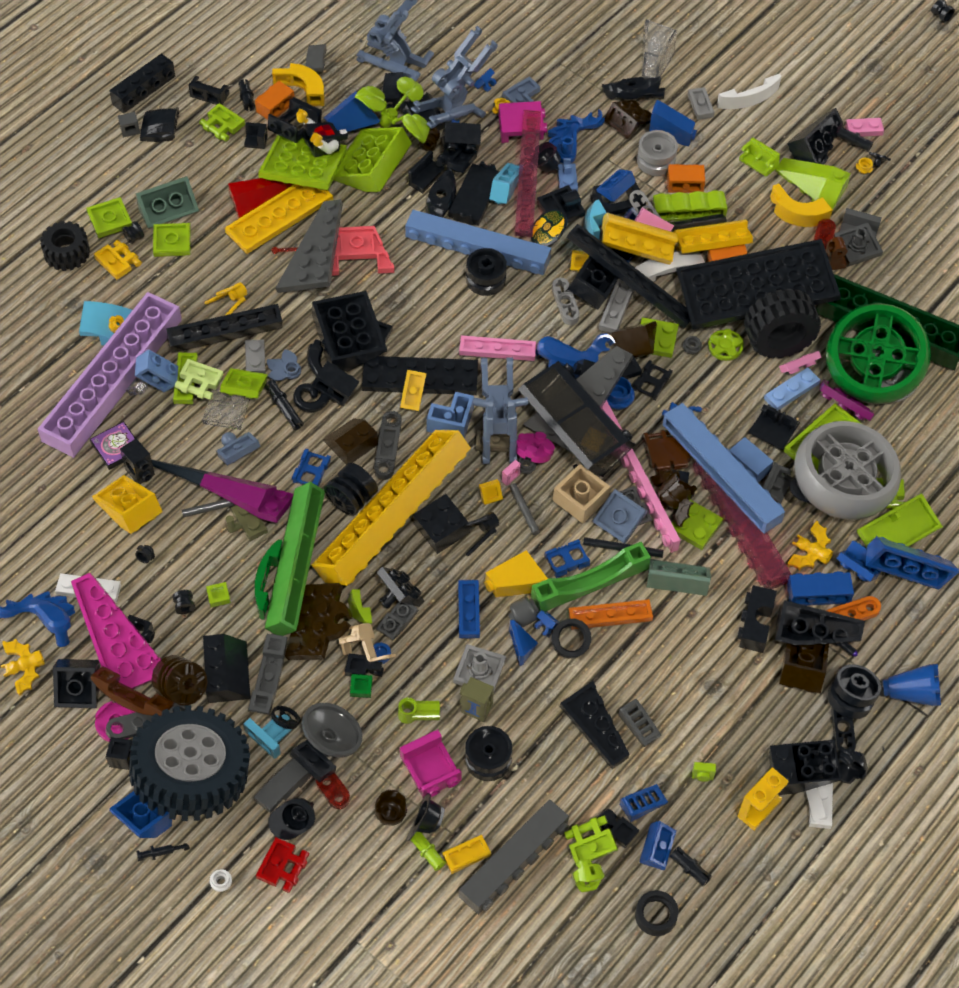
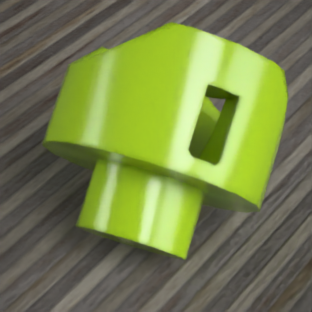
[573,859,605,892]

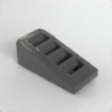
[619,699,661,747]

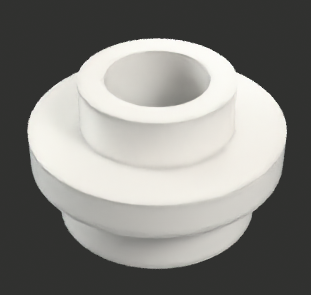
[210,869,232,892]

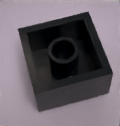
[567,256,619,309]
[413,494,470,554]

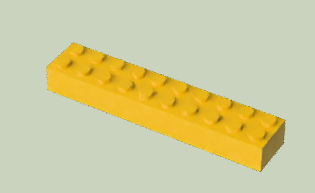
[311,430,471,586]

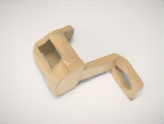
[339,623,396,662]

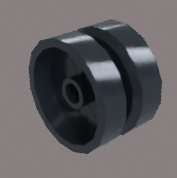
[466,248,507,296]
[827,664,882,719]
[465,726,512,781]

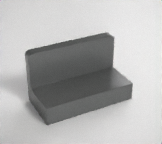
[839,208,882,237]

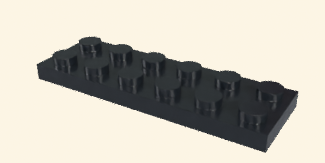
[362,356,478,395]

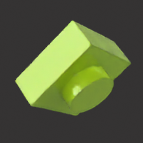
[206,582,231,607]
[692,762,716,782]

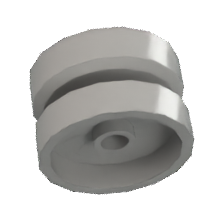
[637,130,678,176]

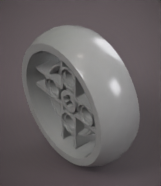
[794,421,901,520]

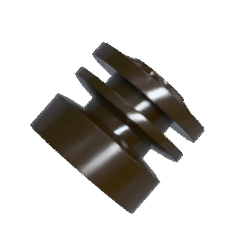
[152,655,208,705]

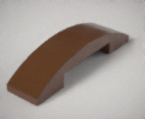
[90,666,174,716]

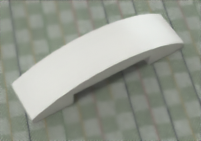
[717,74,781,109]
[635,251,705,282]

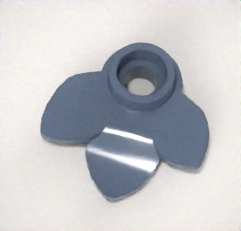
[267,349,302,381]

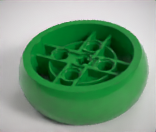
[826,303,931,404]

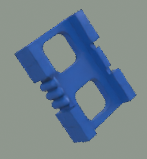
[292,448,331,487]
[544,539,590,578]

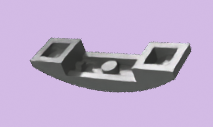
[248,633,288,715]

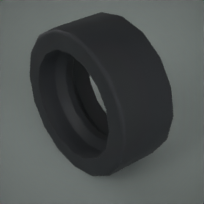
[552,618,592,658]
[635,890,679,936]

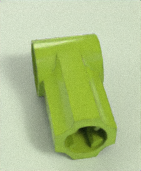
[398,697,440,724]

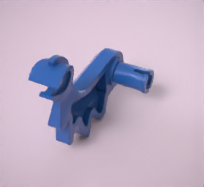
[548,109,605,163]
[535,333,615,372]
[0,591,75,647]

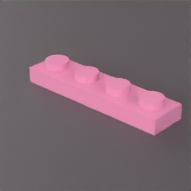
[459,335,536,361]

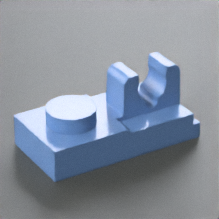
[558,158,578,192]

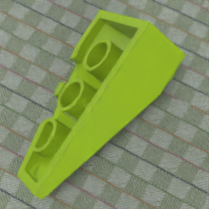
[775,158,851,209]

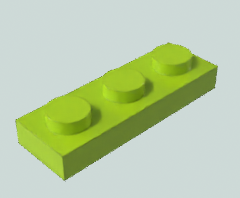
[173,352,198,404]

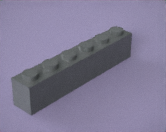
[459,799,569,915]

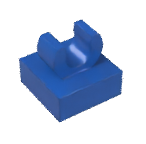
[474,68,497,92]
[535,610,560,636]

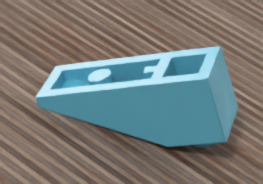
[489,163,524,204]

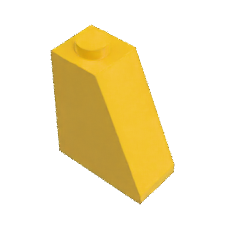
[484,550,548,597]

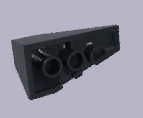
[787,108,843,165]
[775,600,865,646]

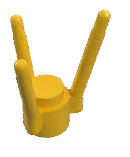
[205,282,248,315]

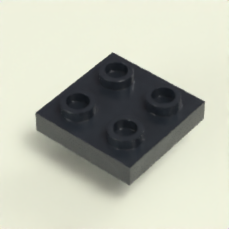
[537,185,586,223]

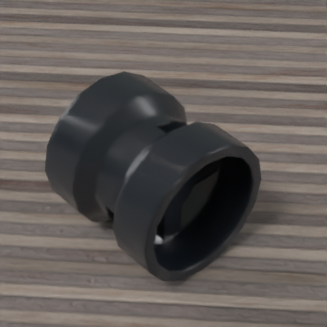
[931,0,955,22]

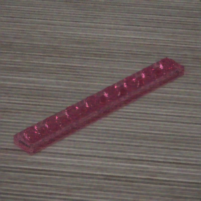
[515,110,541,237]

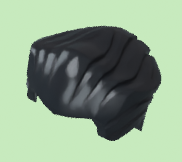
[837,749,868,784]

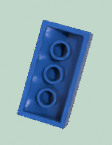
[865,536,959,590]

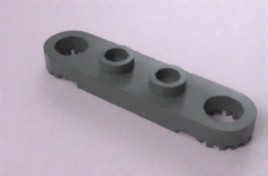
[374,410,402,480]
[105,703,185,739]

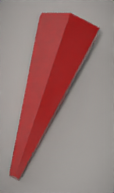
[228,178,294,219]

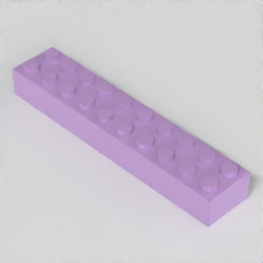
[38,292,182,458]

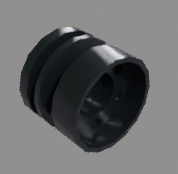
[324,462,378,516]

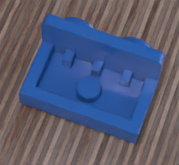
[837,540,881,582]

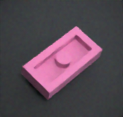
[845,118,884,137]
[779,351,822,374]

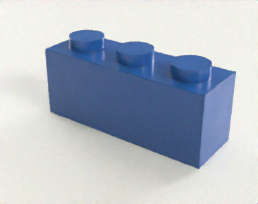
[787,571,854,606]

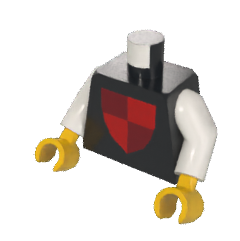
[296,109,348,157]

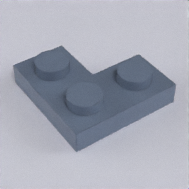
[502,76,540,103]

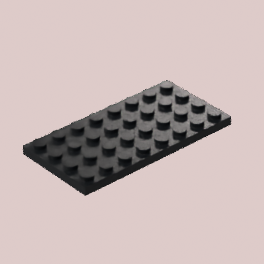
[676,239,841,330]

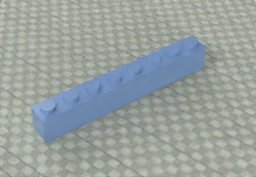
[405,210,551,275]
[662,403,785,534]

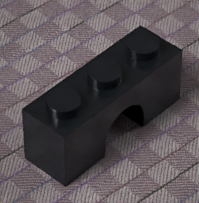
[737,585,777,653]

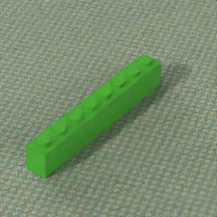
[265,482,325,636]

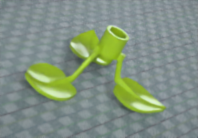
[354,77,430,144]

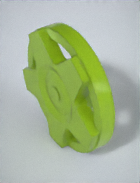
[708,329,744,361]

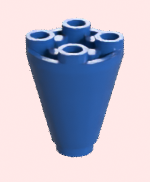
[883,664,941,706]

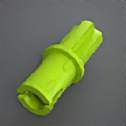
[411,832,446,871]

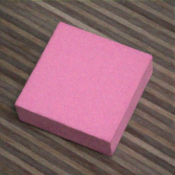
[502,459,520,486]

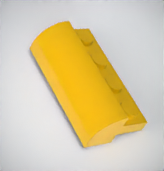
[601,213,678,265]
[673,219,753,254]

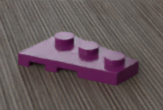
[820,379,874,421]

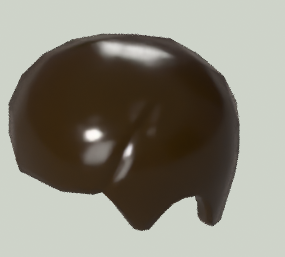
[374,790,407,826]

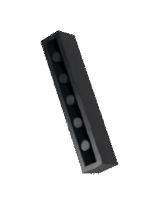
[166,304,283,353]

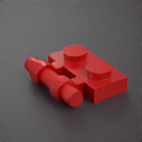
[256,837,309,893]

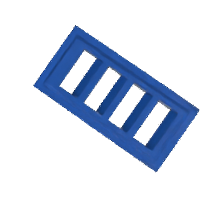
[619,784,668,822]

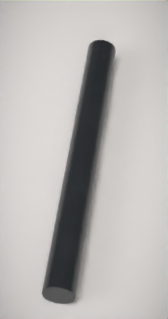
[583,537,664,558]

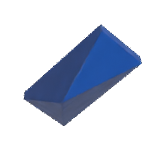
[509,620,538,666]

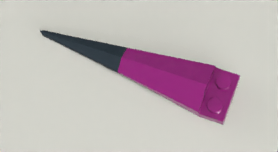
[151,459,294,523]

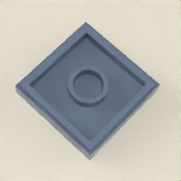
[592,489,648,544]

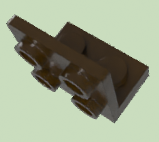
[605,100,652,140]

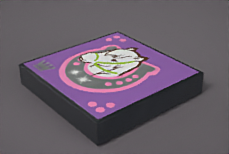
[89,421,136,470]

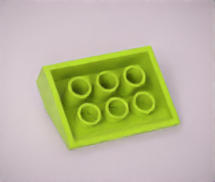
[333,127,412,192]

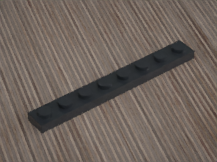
[566,224,690,329]

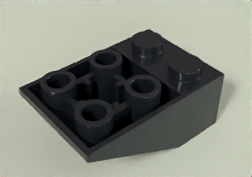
[769,739,842,795]

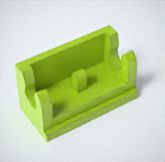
[739,137,780,177]

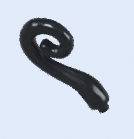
[293,339,330,413]

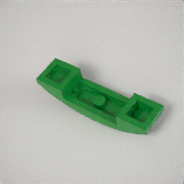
[255,539,283,620]

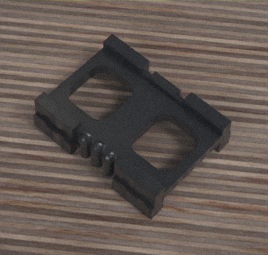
[633,360,673,401]

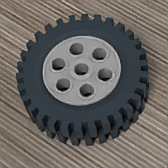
[129,705,250,821]

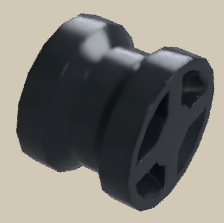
[122,221,144,244]
[172,590,196,614]

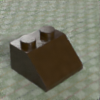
[323,418,378,464]

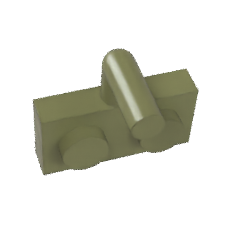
[226,505,268,541]

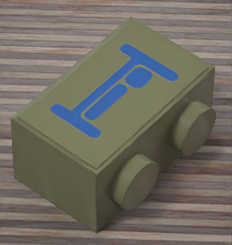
[459,677,494,722]

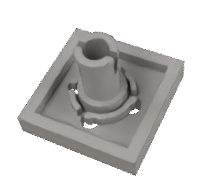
[453,644,506,691]

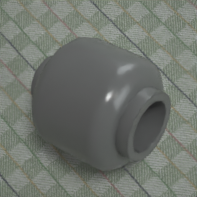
[508,597,539,627]

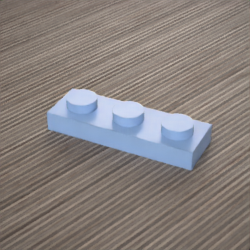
[764,367,820,411]

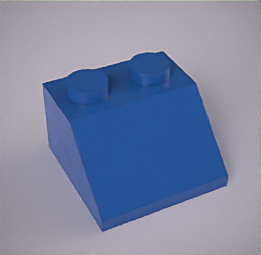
[109,791,172,838]

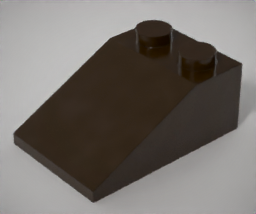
[779,643,829,694]

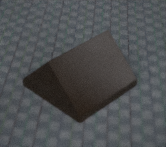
[612,321,657,357]

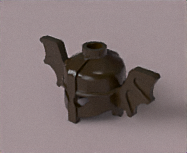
[650,469,697,527]

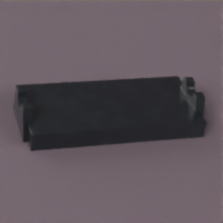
[448,161,500,226]

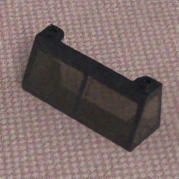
[518,361,636,477]

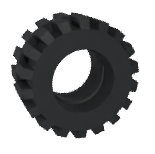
[40,221,90,271]

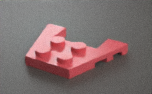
[332,226,395,276]

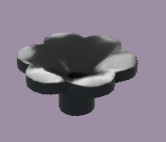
[869,152,891,167]

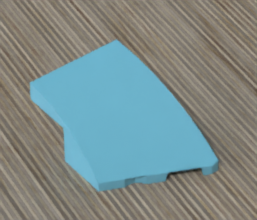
[583,199,606,240]
[79,301,132,345]

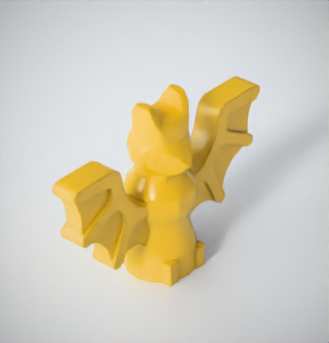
[788,521,833,571]
[1,639,45,696]

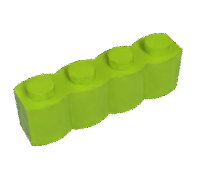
[652,190,727,221]

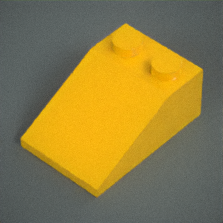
[92,475,163,534]

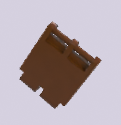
[643,430,690,472]

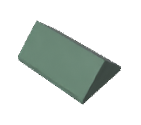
[135,176,199,228]
[647,559,711,596]

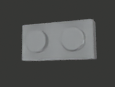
[688,87,715,120]
[245,339,266,374]

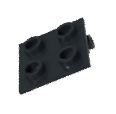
[748,404,800,450]

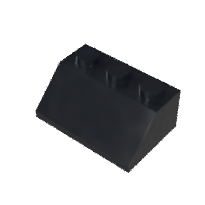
[203,634,251,703]

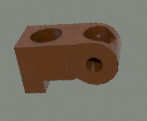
[826,237,848,270]

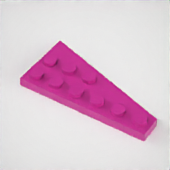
[71,573,161,689]

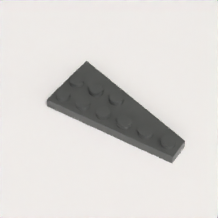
[275,199,343,293]
[523,346,633,454]

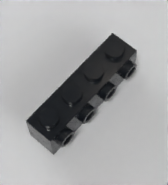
[109,53,176,114]

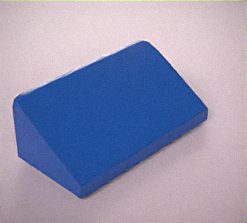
[596,169,636,202]
[639,821,677,870]

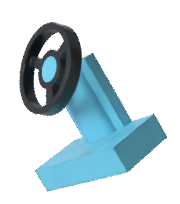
[243,706,300,759]

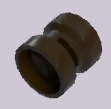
[419,127,440,151]

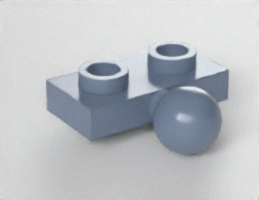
[216,432,261,466]

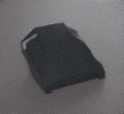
[140,107,180,142]

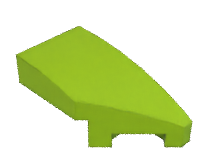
[348,589,372,624]

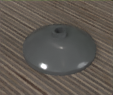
[302,703,362,757]

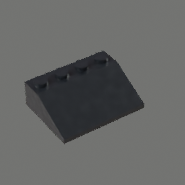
[312,291,387,372]

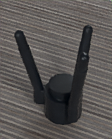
[466,512,499,556]

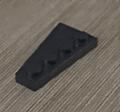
[560,681,630,769]

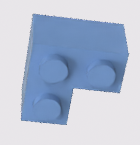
[427,392,474,439]

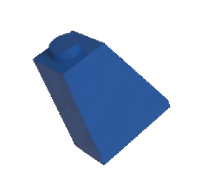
[324,91,380,132]
[649,100,697,146]

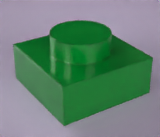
[350,674,373,698]

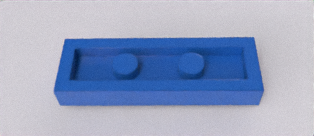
[458,580,480,638]

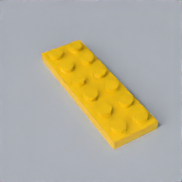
[224,184,333,254]

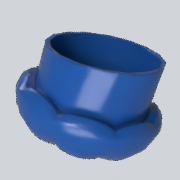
[607,377,635,410]

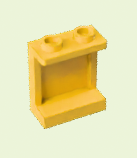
[738,767,788,831]

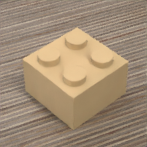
[553,464,610,524]

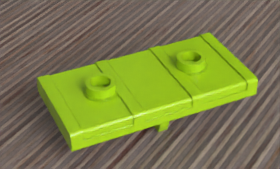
[857,493,943,548]

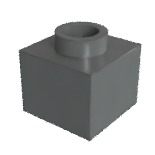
[118,112,140,138]

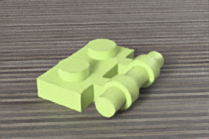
[175,359,223,400]

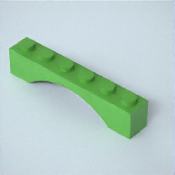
[531,541,651,612]

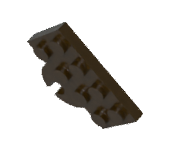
[285,583,353,660]

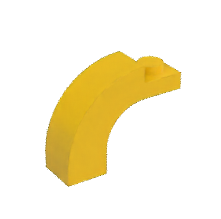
[272,63,325,106]
[770,183,833,227]

